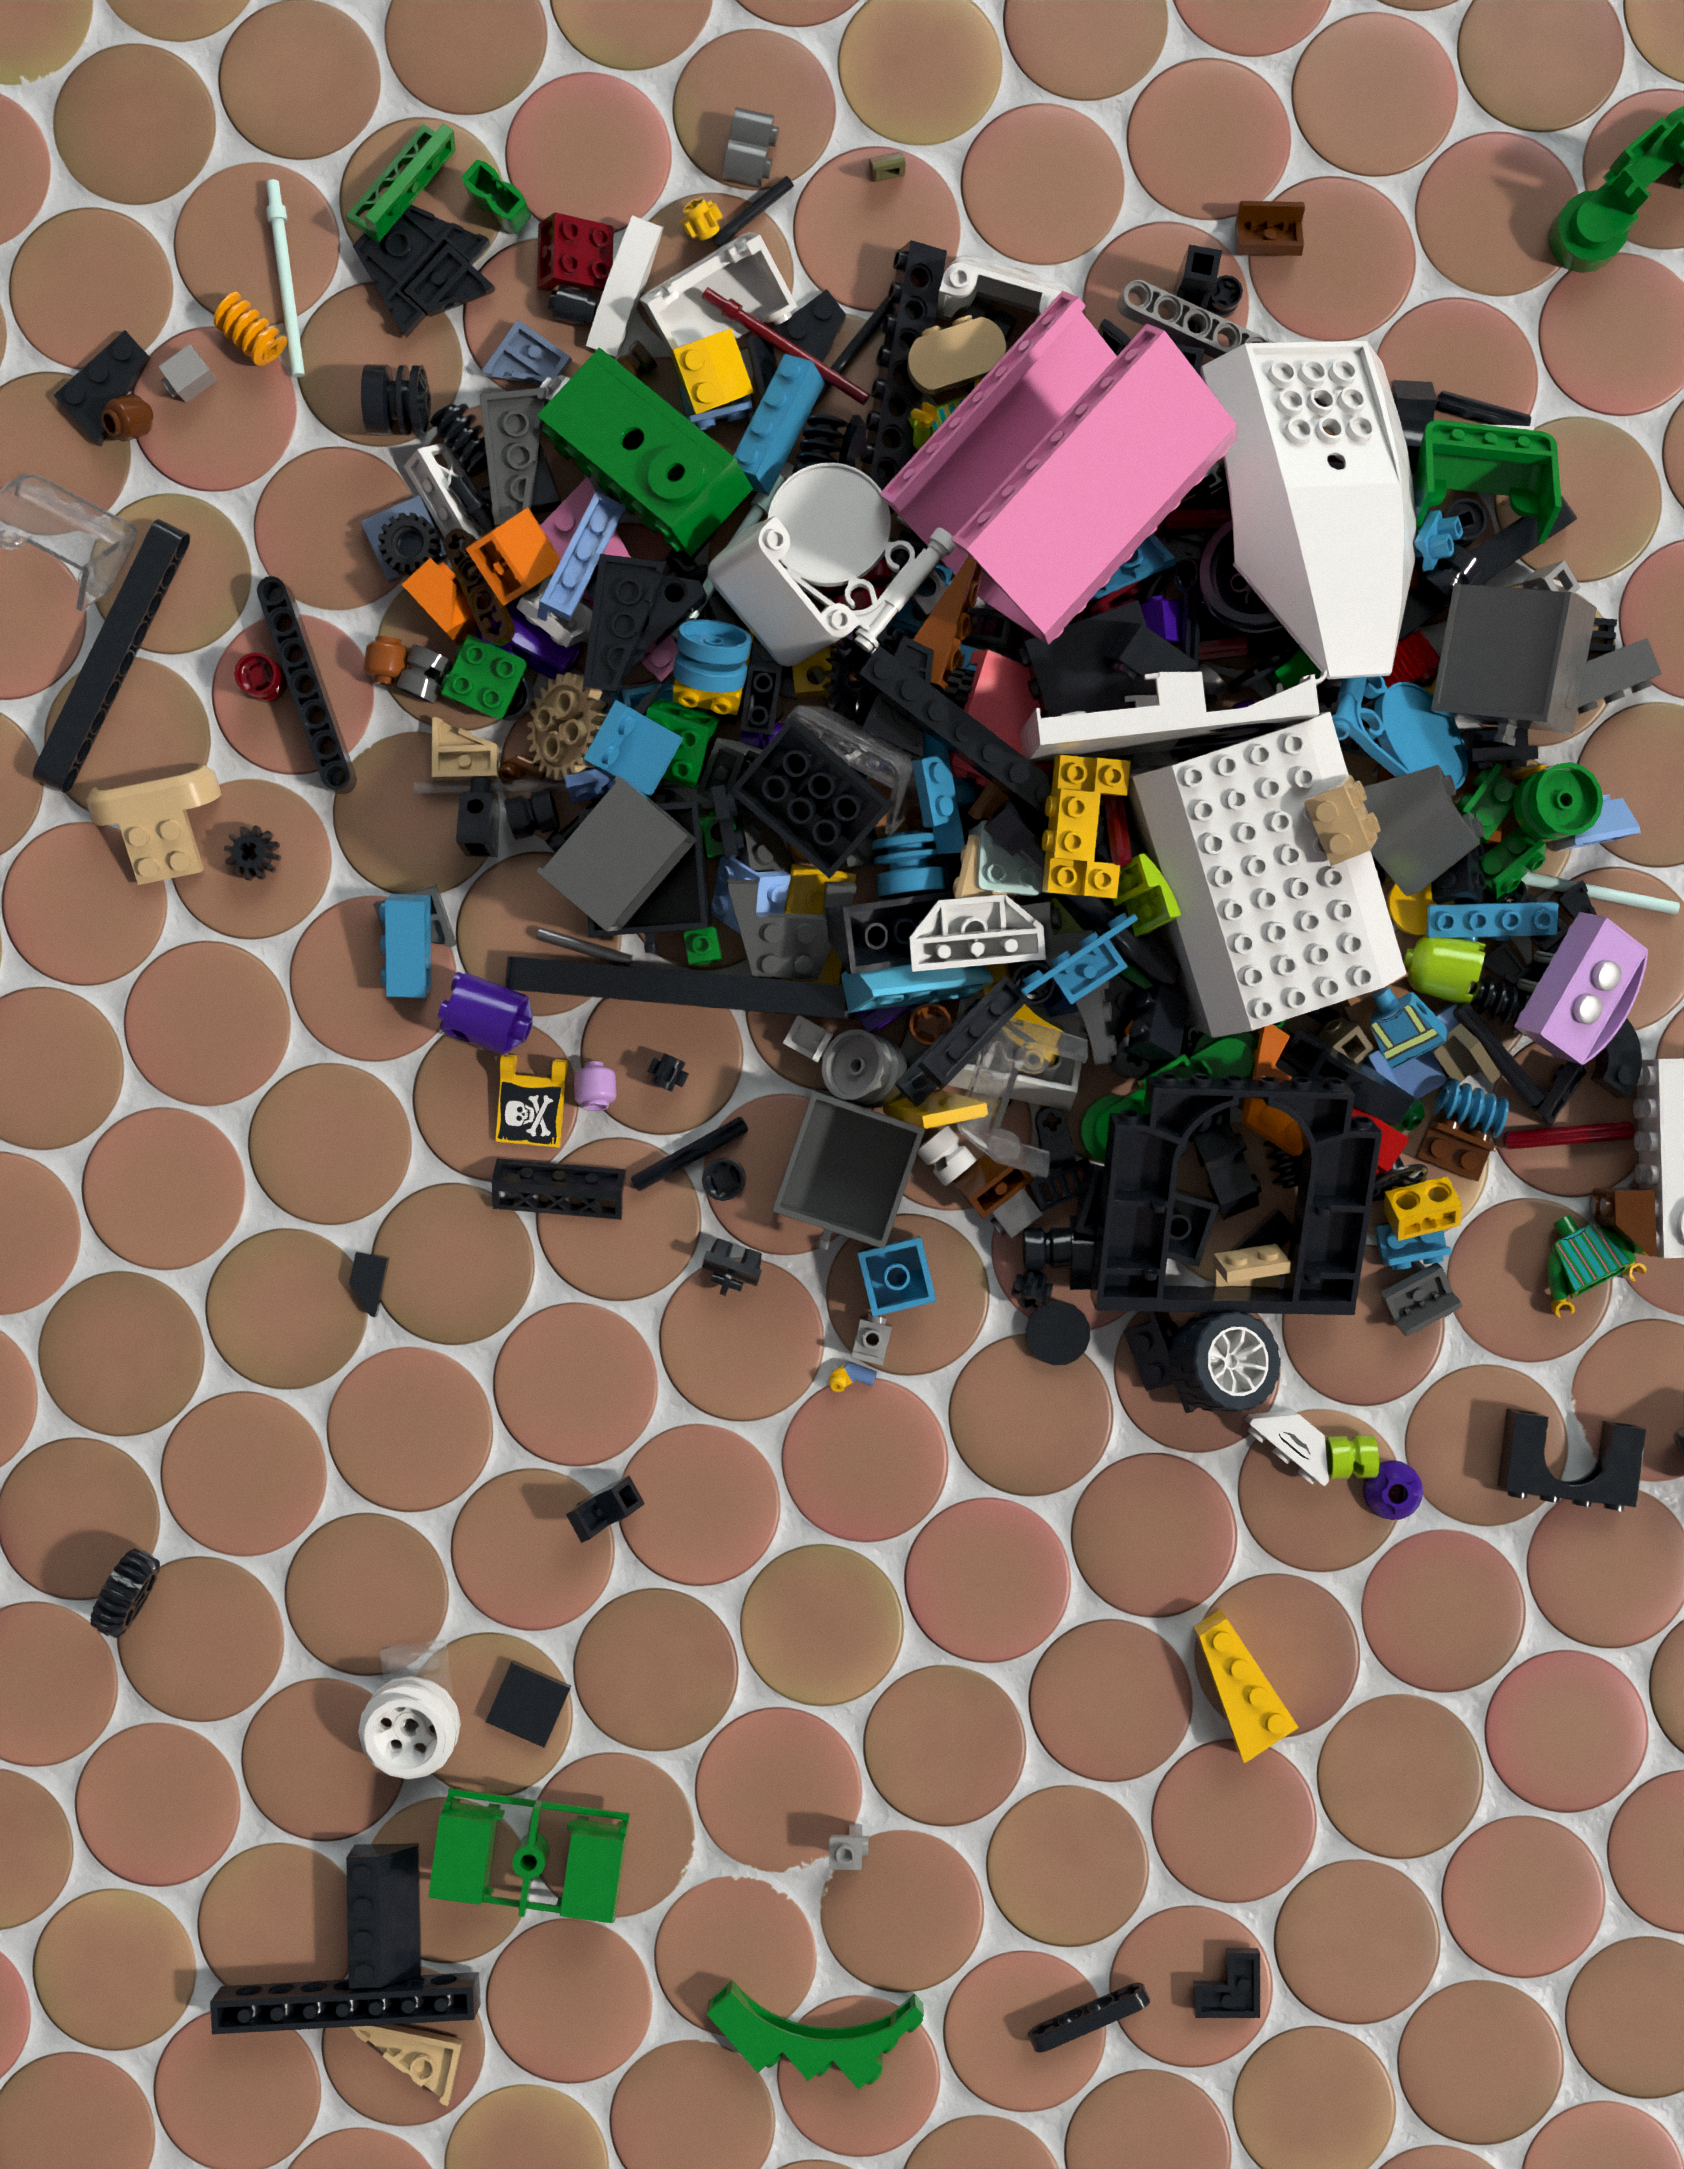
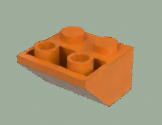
[466,507,561,606]

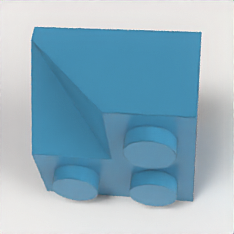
[857,1235,937,1317]

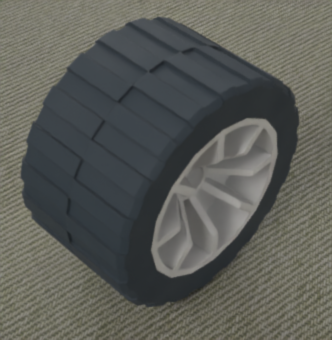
[1168,1311,1281,1411]

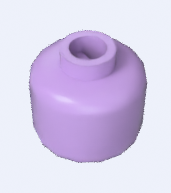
[574,1061,617,1111]

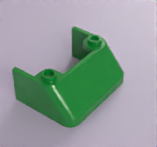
[1413,420,1562,544]

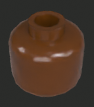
[101,394,153,442]

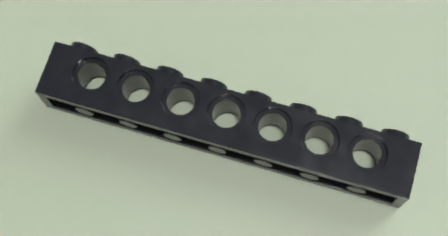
[860,240,947,514]
[210,1972,481,2035]

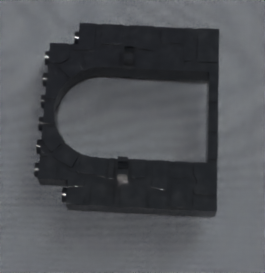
[1090,1072,1382,1315]

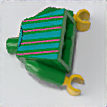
[1547,1215,1647,1318]

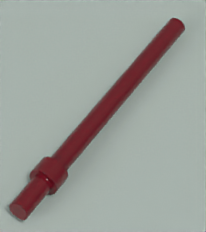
[701,287,870,406]

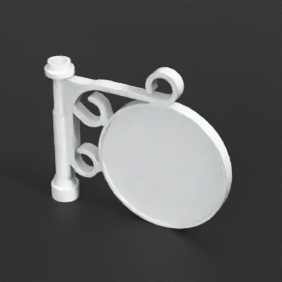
[768,463,956,653]

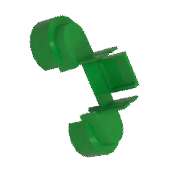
[1548,106,1684,273]
[1078,1031,1259,1163]

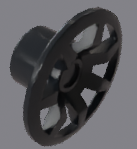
[1372,1156,1428,1202]

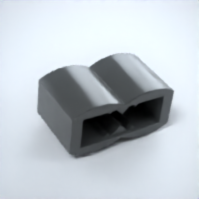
[723,107,779,188]

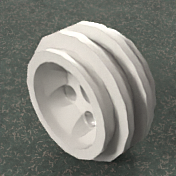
[358,1676,461,1779]

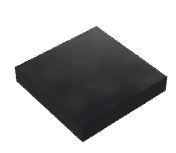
[485,1660,571,1748]

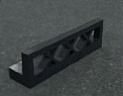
[491,1159,626,1220]

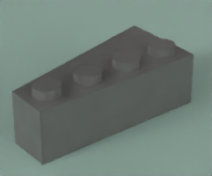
[1519,638,1662,730]

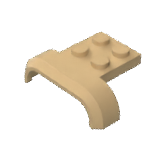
[86,765,222,885]

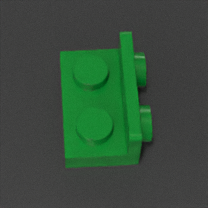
[1455,762,1518,844]
[1481,827,1546,899]

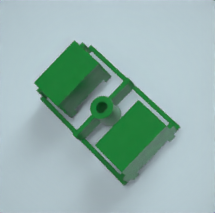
[428,1788,630,1923]

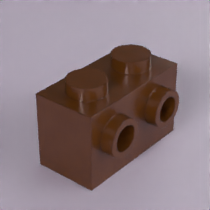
[952,1140,1034,1219]

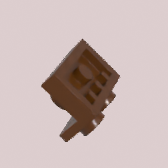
[1415,1118,1497,1182]

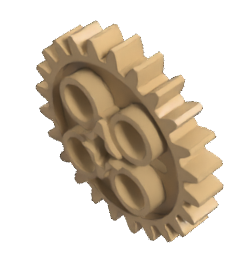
[527,673,607,781]

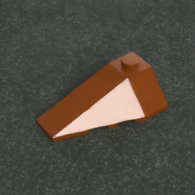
[913,555,983,694]

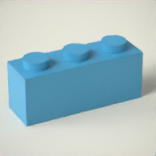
[380,894,431,998]

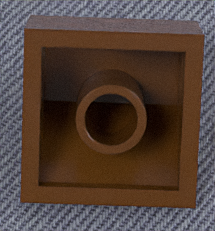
[1590,1187,1657,1257]

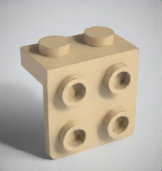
[1304,775,1381,866]
[1214,1244,1290,1288]

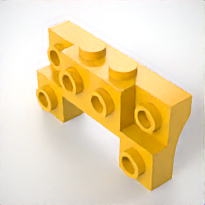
[1042,755,1131,899]

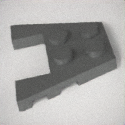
[726,879,856,979]

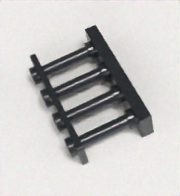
[895,975,1029,1107]

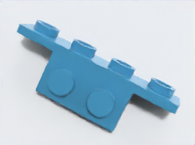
[912,732,965,854]
[1426,902,1558,941]
[1021,913,1138,1005]

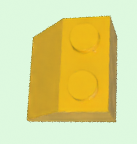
[670,328,754,415]

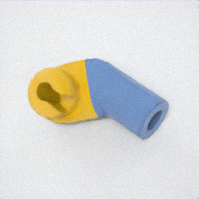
[829,1362,877,1392]

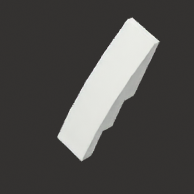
[586,216,664,357]

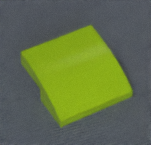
[1112,854,1181,936]

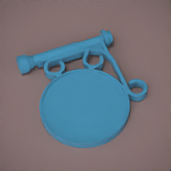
[1331,676,1468,789]

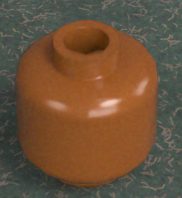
[364,636,408,686]

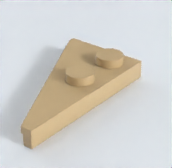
[349,2024,463,2106]

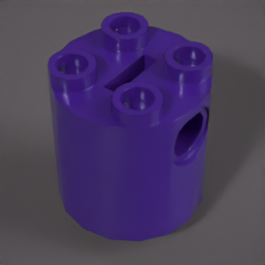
[438,972,533,1057]

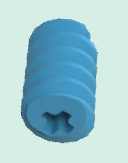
[1433,1078,1509,1138]

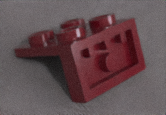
[537,212,614,291]

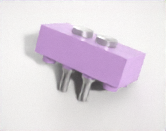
[1514,912,1648,1065]

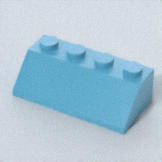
[841,965,994,1013]

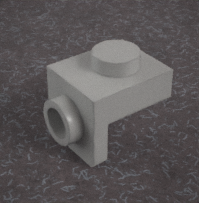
[829,1825,869,1870]

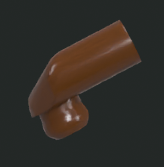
[498,754,546,783]

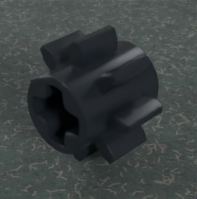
[647,1053,689,1092]
[1011,1270,1053,1310]

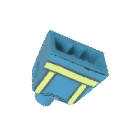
[1370,986,1447,1070]

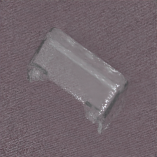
[0,474,137,611]
[785,705,920,836]
[957,1017,1088,1177]

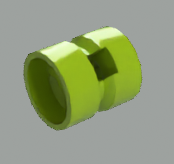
[1325,1435,1379,1479]

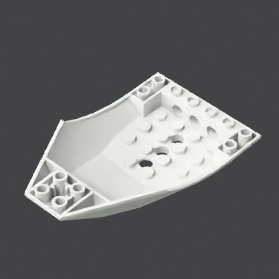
[1200,341,1416,679]

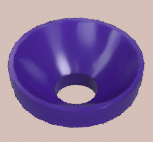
[1362,1460,1423,1520]

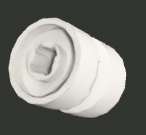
[917,1125,976,1186]

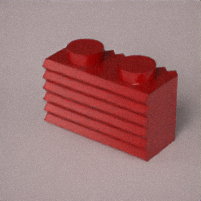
[1382,629,1440,688]

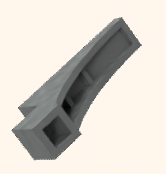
[1020,902,1117,1065]

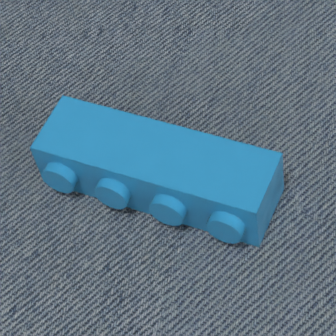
[734,354,825,495]

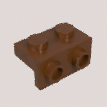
[1235,201,1305,256]

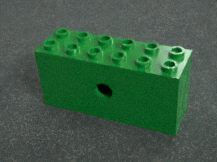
[537,347,753,557]

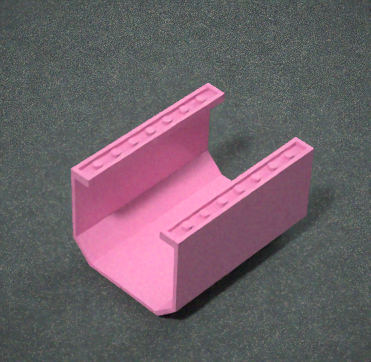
[879,290,1237,645]

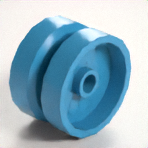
[673,619,752,693]

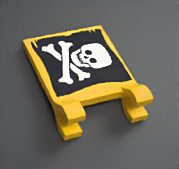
[495,1054,569,1148]

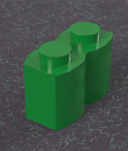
[462,160,531,234]

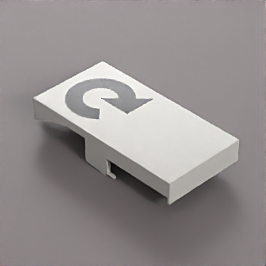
[1020,670,1327,765]

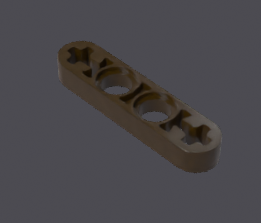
[444,528,515,646]

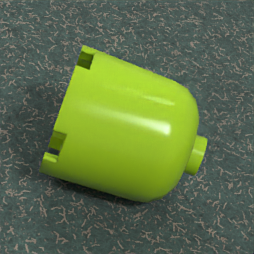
[1403,935,1486,1005]

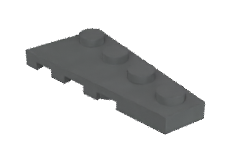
[480,387,547,527]

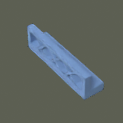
[537,491,626,621]

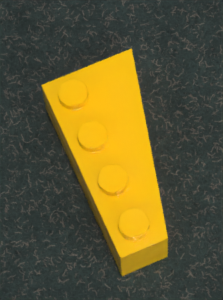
[1193,1610,1299,1764]

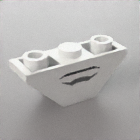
[1244,1410,1329,1486]

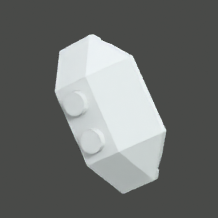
[909,894,1046,972]

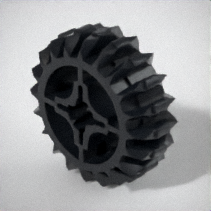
[90,1548,160,1638]

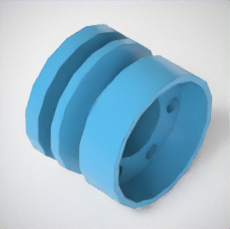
[872,830,946,898]

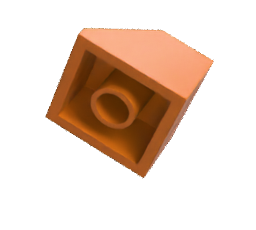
[401,557,484,646]

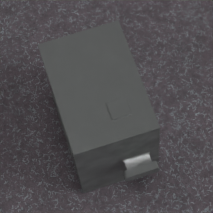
[1431,583,1597,747]
[537,775,697,931]
[772,1091,925,1250]

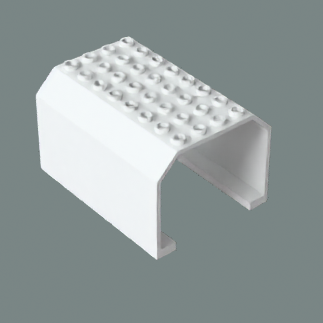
[1124,712,1406,1038]

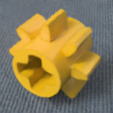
[680,197,723,241]

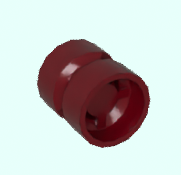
[234,652,288,703]

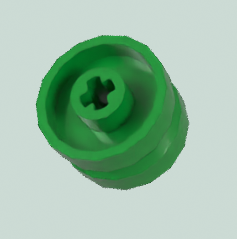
[1513,762,1603,842]

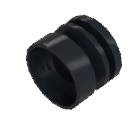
[361,364,431,436]

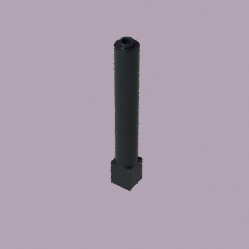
[983,794,1180,987]

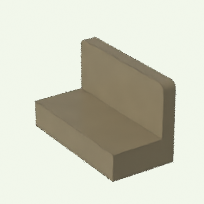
[1431,1023,1502,1084]

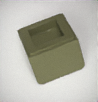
[869,152,906,182]

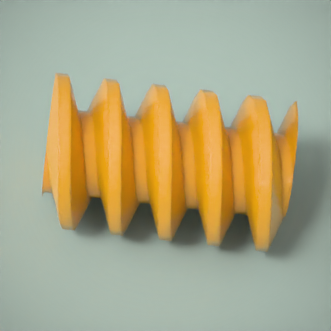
[213,291,287,366]

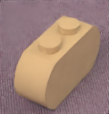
[907,315,1006,396]

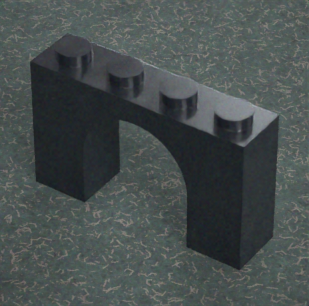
[1169,244,1222,375]
[1497,1409,1646,1511]

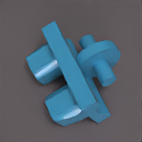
[1414,510,1463,571]

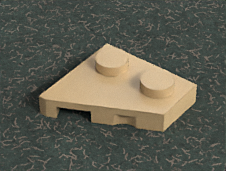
[432,717,499,781]

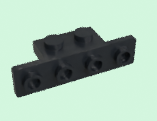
[1123,1311,1197,1413]

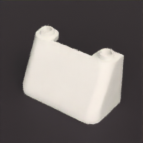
[639,232,798,350]
[936,255,1074,322]
[708,516,861,667]

